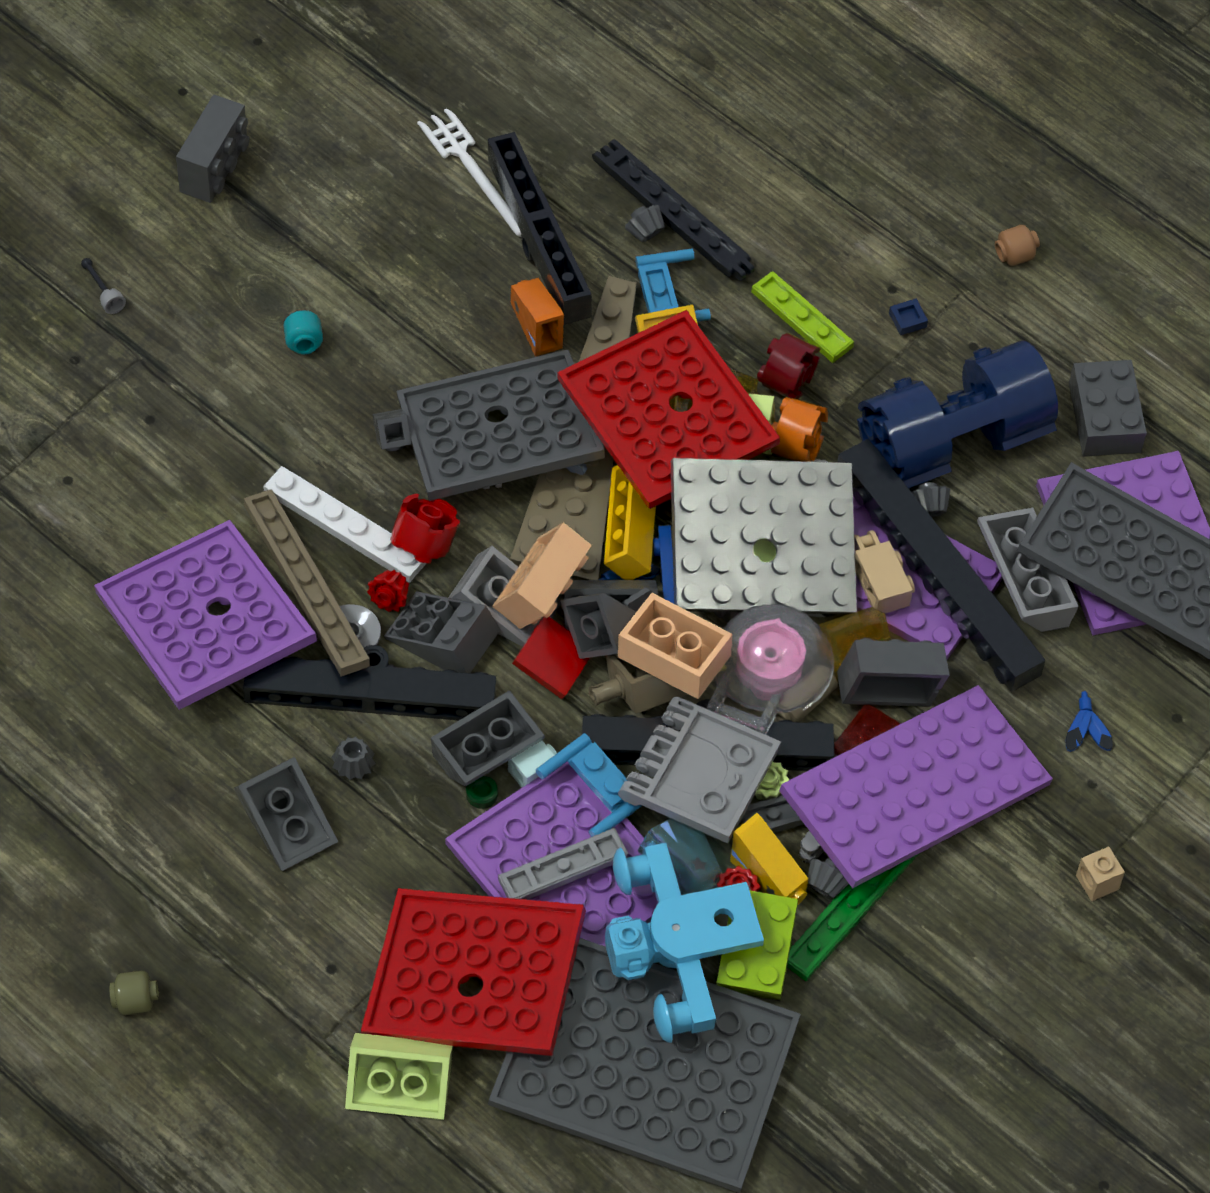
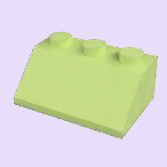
[345,1033,453,1120]

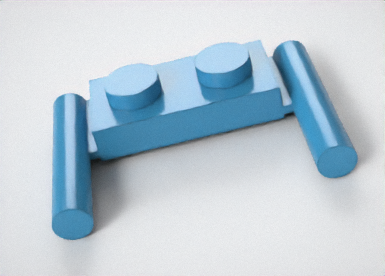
[635,248,711,322]
[535,733,642,837]

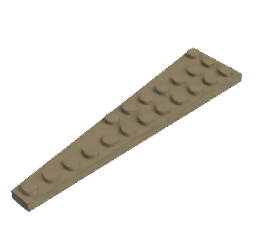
[510,276,637,580]

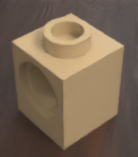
[1076,846,1125,901]

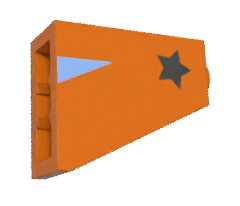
[511,278,564,357]

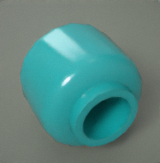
[283,310,323,354]

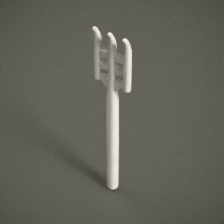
[417,109,521,237]

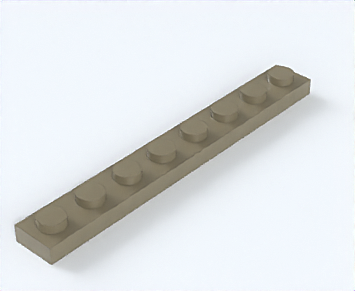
[244,489,370,677]

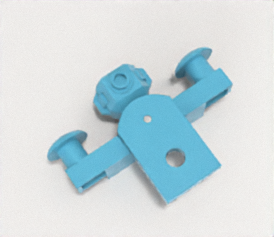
[605,843,764,1043]

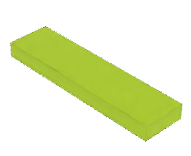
[751,271,854,363]

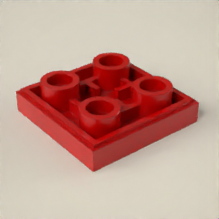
[512,616,590,699]

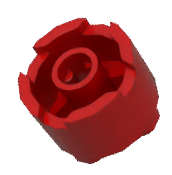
[390,494,460,563]

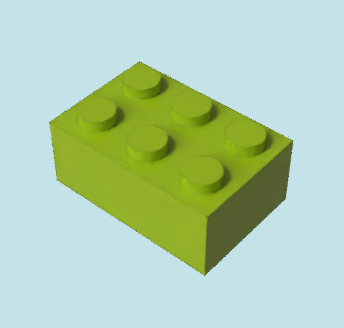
[716,890,798,1001]

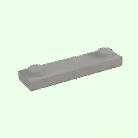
[498,828,628,900]

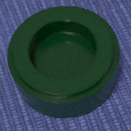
[466,776,498,809]

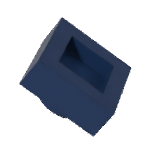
[889,298,928,335]

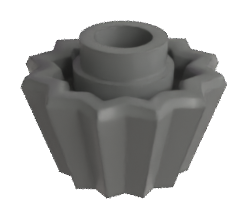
[625,205,665,242]
[912,483,950,517]
[331,736,376,780]
[807,858,849,898]

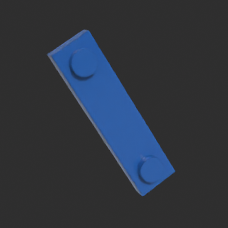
[653,525,674,604]

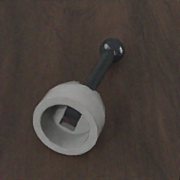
[81,258,126,314]

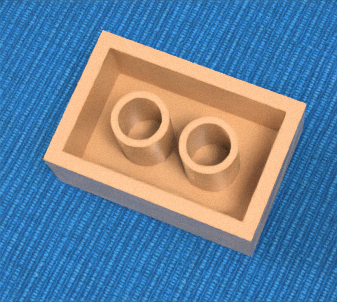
[492,522,592,629]
[618,593,733,699]

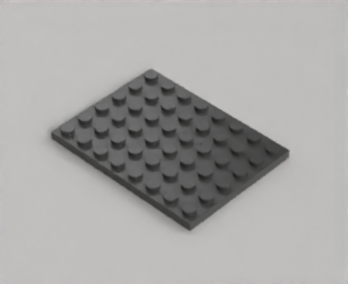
[488,938,801,1193]

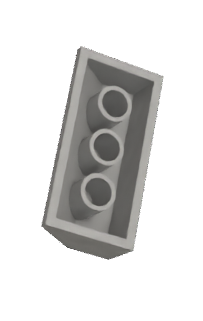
[977,507,1079,632]

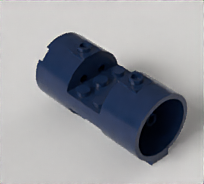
[857,340,1058,488]

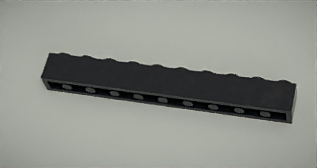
[837,439,1045,693]

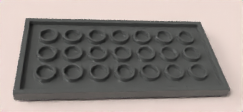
[1017,462,1210,659]

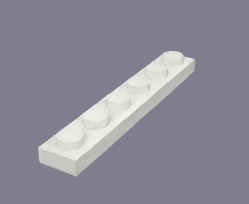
[263,466,426,583]

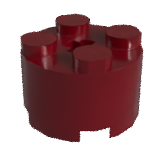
[757,333,821,399]

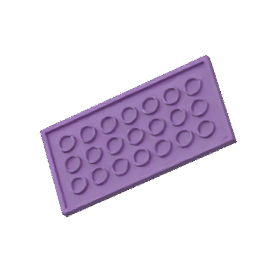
[779,685,1053,888]

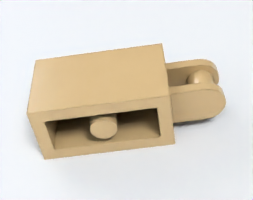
[854,530,915,616]

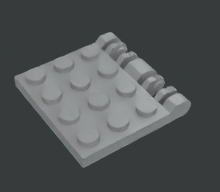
[618,697,781,843]

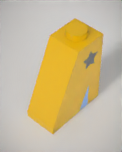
[730,813,808,905]

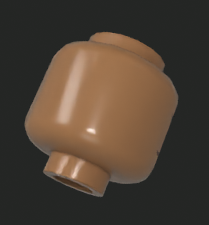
[995,225,1040,266]

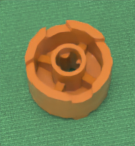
[771,397,828,462]

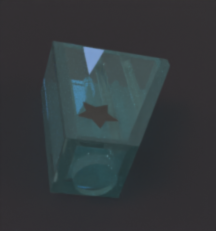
[637,818,722,895]

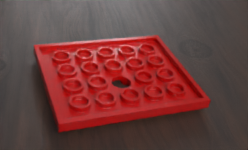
[557,310,780,509]
[361,888,586,1056]

